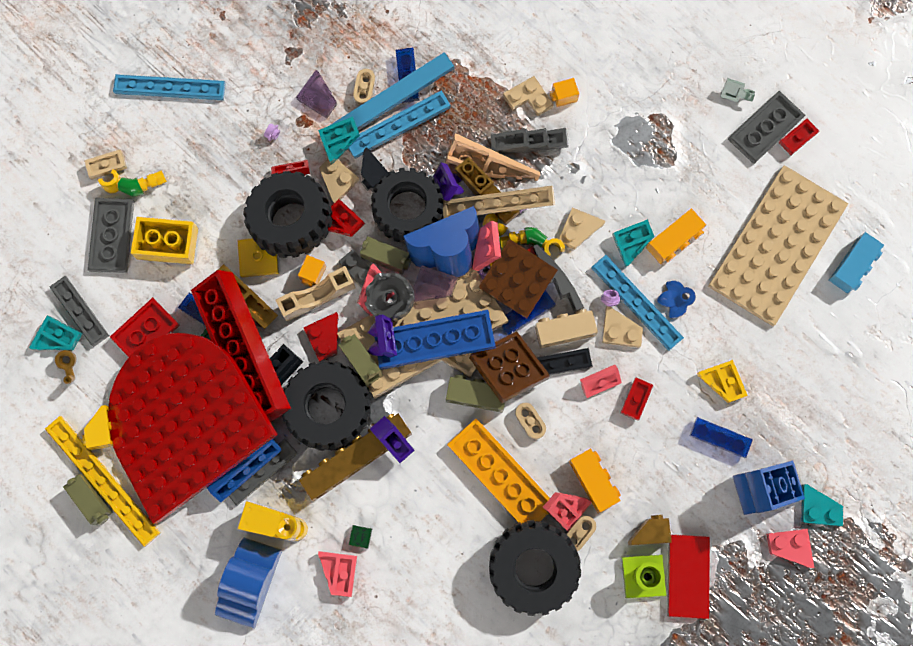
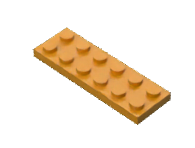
[447,419,550,523]

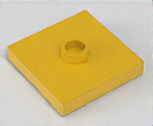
[237,238,279,278]

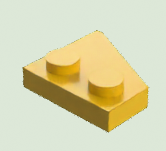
[697,360,748,403]

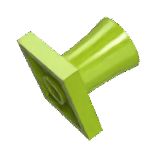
[621,555,667,598]

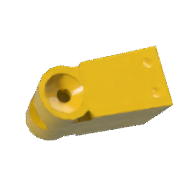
[238,501,308,541]

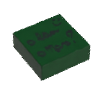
[349,525,373,549]

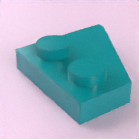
[318,116,360,164]
[612,219,655,267]
[29,315,83,350]
[801,484,843,526]

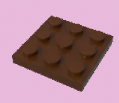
[478,239,558,319]
[469,332,550,403]

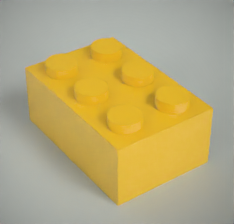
[131,217,199,264]

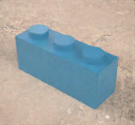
[828,232,884,293]

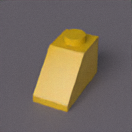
[82,405,113,450]

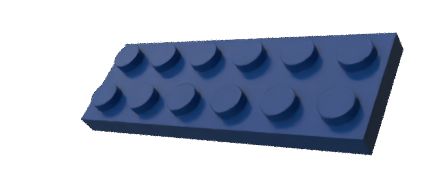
[374,310,496,370]

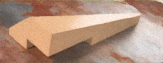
[444,133,540,181]

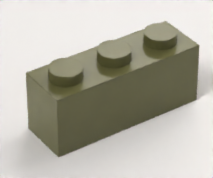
[446,375,505,413]

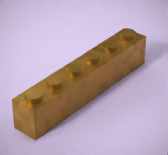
[299,413,412,501]

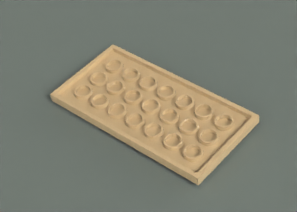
[708,165,849,327]
[337,264,508,399]

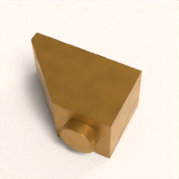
[628,515,672,546]

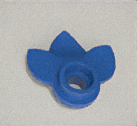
[657,281,696,318]

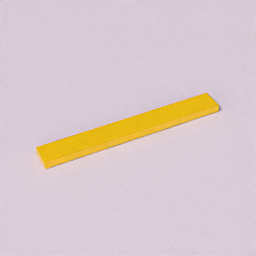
[45,416,161,547]

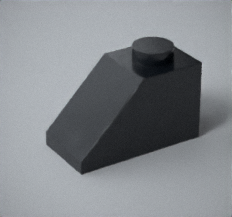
[361,147,389,193]

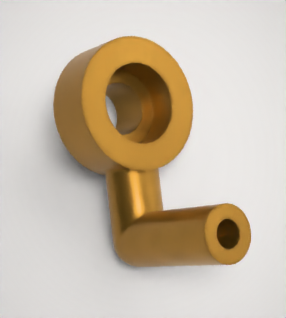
[55,350,76,384]

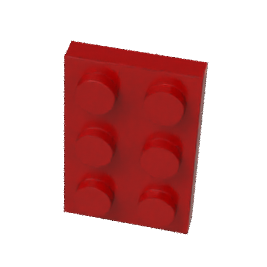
[110,297,180,357]

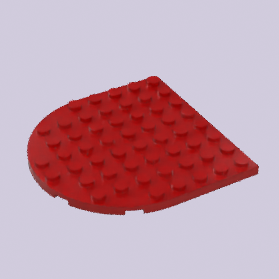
[108,333,277,524]

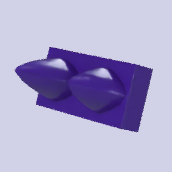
[433,162,464,201]
[367,314,397,358]

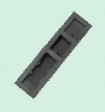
[491,128,569,153]
[533,245,584,314]

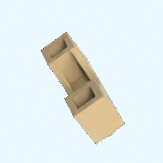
[276,266,355,321]

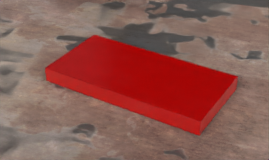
[667,534,710,619]

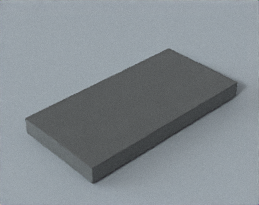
[728,91,806,164]
[88,198,134,273]

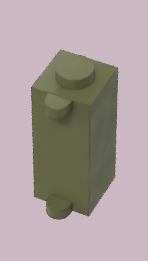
[360,236,412,275]
[339,334,383,387]
[63,474,113,526]

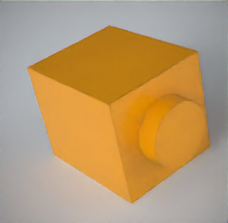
[550,78,579,107]
[298,255,326,287]

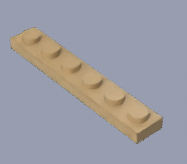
[443,186,555,218]

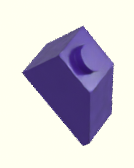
[370,416,415,463]

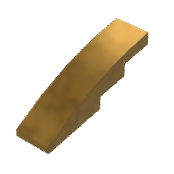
[218,264,278,329]

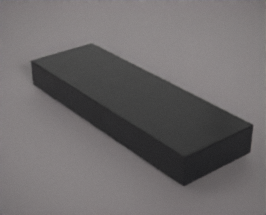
[537,348,593,375]

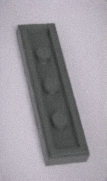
[49,276,110,347]
[229,439,298,506]

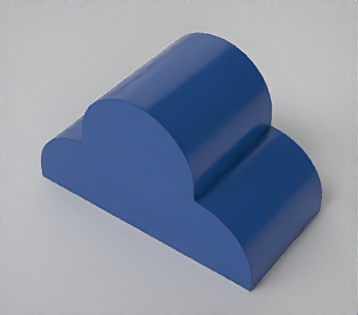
[403,206,480,278]
[732,461,805,515]
[215,537,282,629]

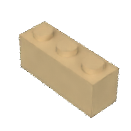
[535,309,598,349]

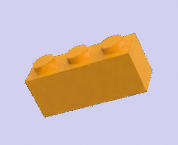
[646,208,706,264]
[568,448,621,513]

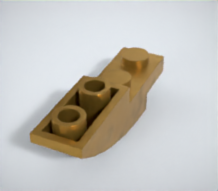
[455,157,520,225]

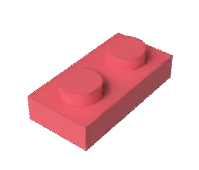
[580,365,622,398]

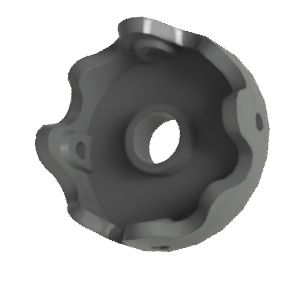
[365,273,415,321]

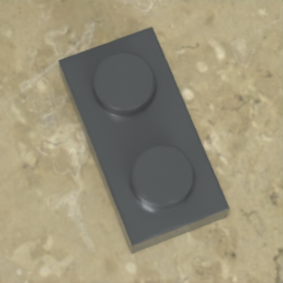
[338,249,369,288]

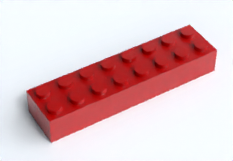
[191,270,291,422]

